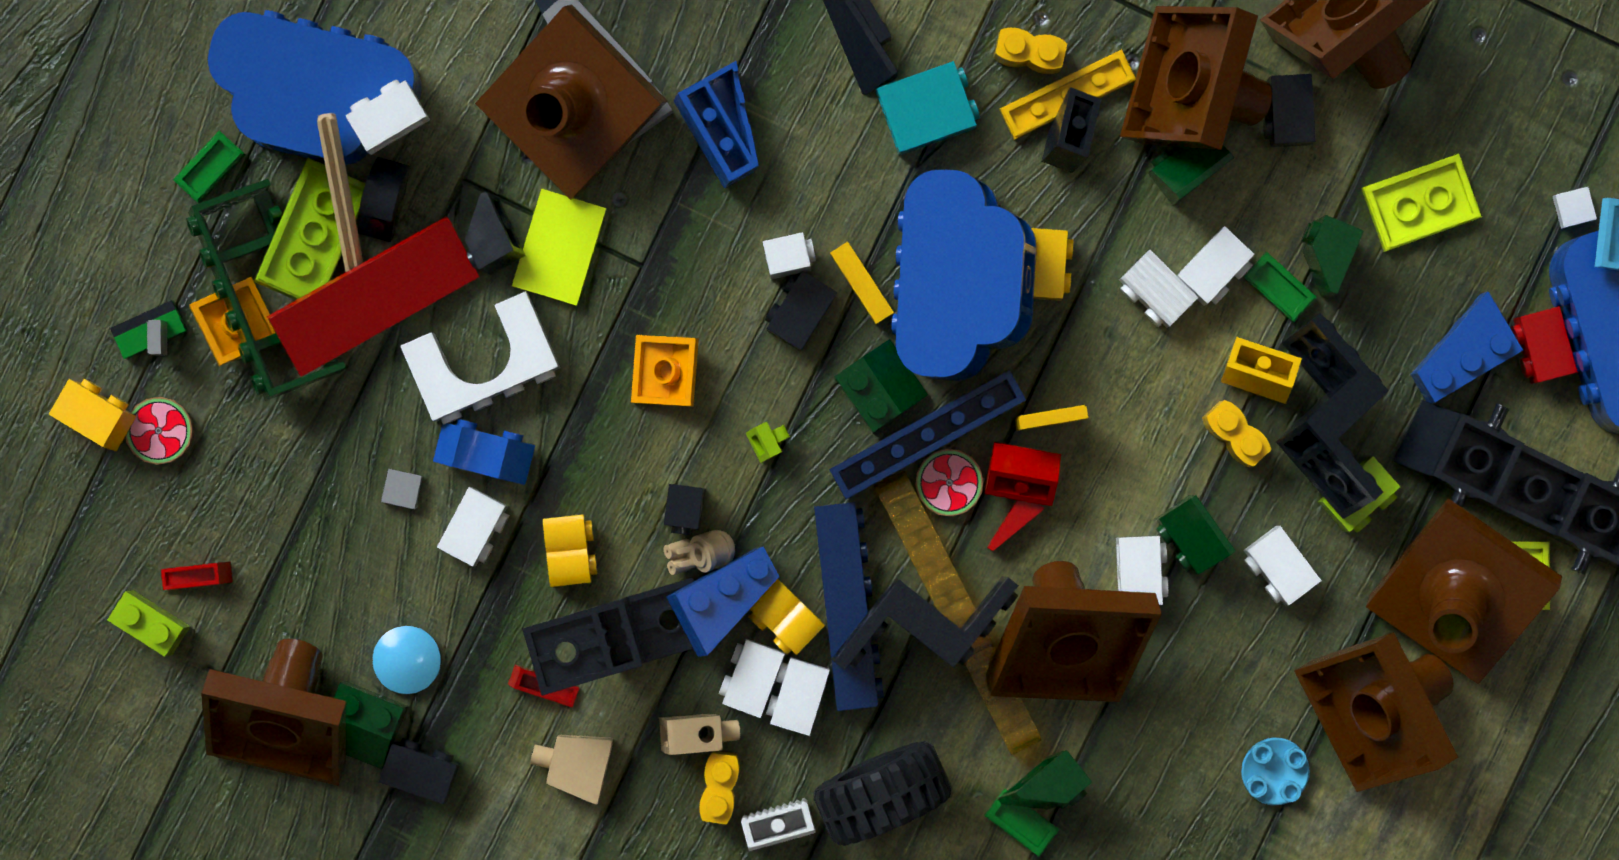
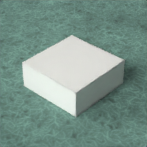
[1552,187,1597,229]

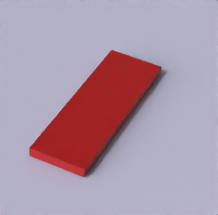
[267,217,479,377]

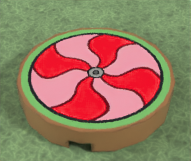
[125,397,194,465]
[915,449,983,517]

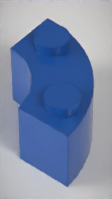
[433,419,535,485]

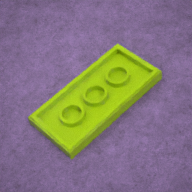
[254,158,365,300]

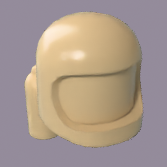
[664,530,735,575]

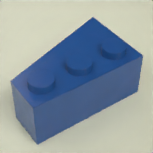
[674,61,759,189]
[1410,291,1523,403]
[666,546,779,657]

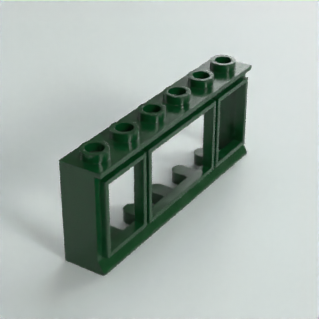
[186,179,346,401]

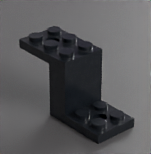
[1276,313,1389,519]
[831,576,1019,670]
[522,577,694,696]

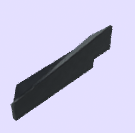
[823,0,898,95]

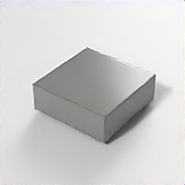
[147,320,167,356]
[381,469,423,509]

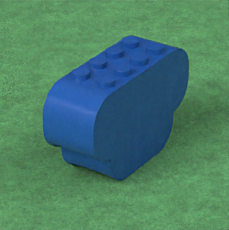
[208,10,422,165]
[892,170,1037,381]
[1549,231,1619,435]

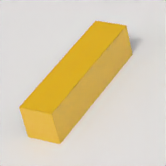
[830,241,894,325]

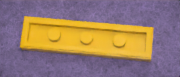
[999,49,1136,140]

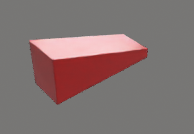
[987,500,1045,551]
[161,561,233,590]
[508,664,579,707]

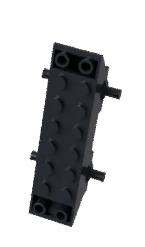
[1393,400,1619,575]

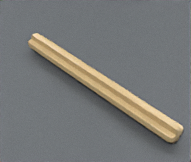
[317,113,363,272]

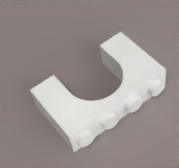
[400,291,560,425]

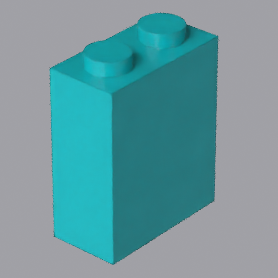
[876,61,980,156]

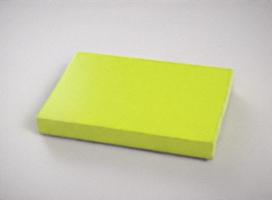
[1361,154,1482,252]
[512,189,607,306]

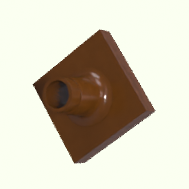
[1260,0,1432,89]
[475,4,667,200]
[1120,6,1272,150]
[1366,498,1562,684]
[986,561,1162,702]
[1294,632,1458,792]
[201,639,346,786]

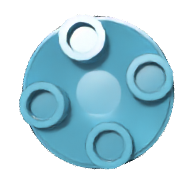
[373,626,441,694]
[1241,738,1310,805]

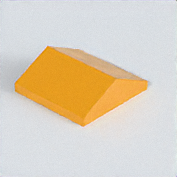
[189,277,275,366]
[631,335,699,407]

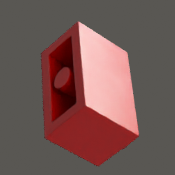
[1511,306,1577,384]
[985,442,1061,506]

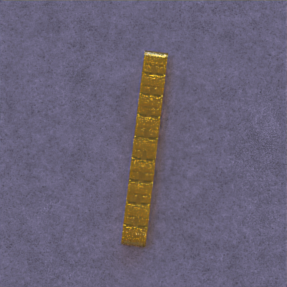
[874,470,1042,756]

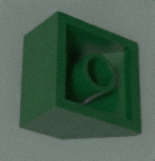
[1148,146,1235,205]
[1301,215,1364,298]
[834,339,928,433]
[1155,495,1236,575]
[334,681,408,769]
[998,750,1092,810]

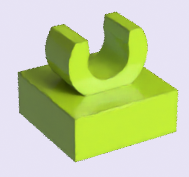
[746,422,790,463]

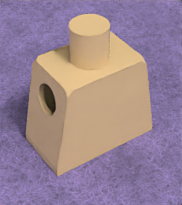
[659,714,740,755]
[530,735,614,804]

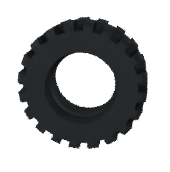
[814,741,952,846]

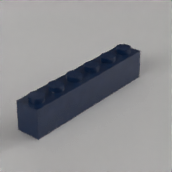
[829,370,1026,499]
[814,502,884,711]

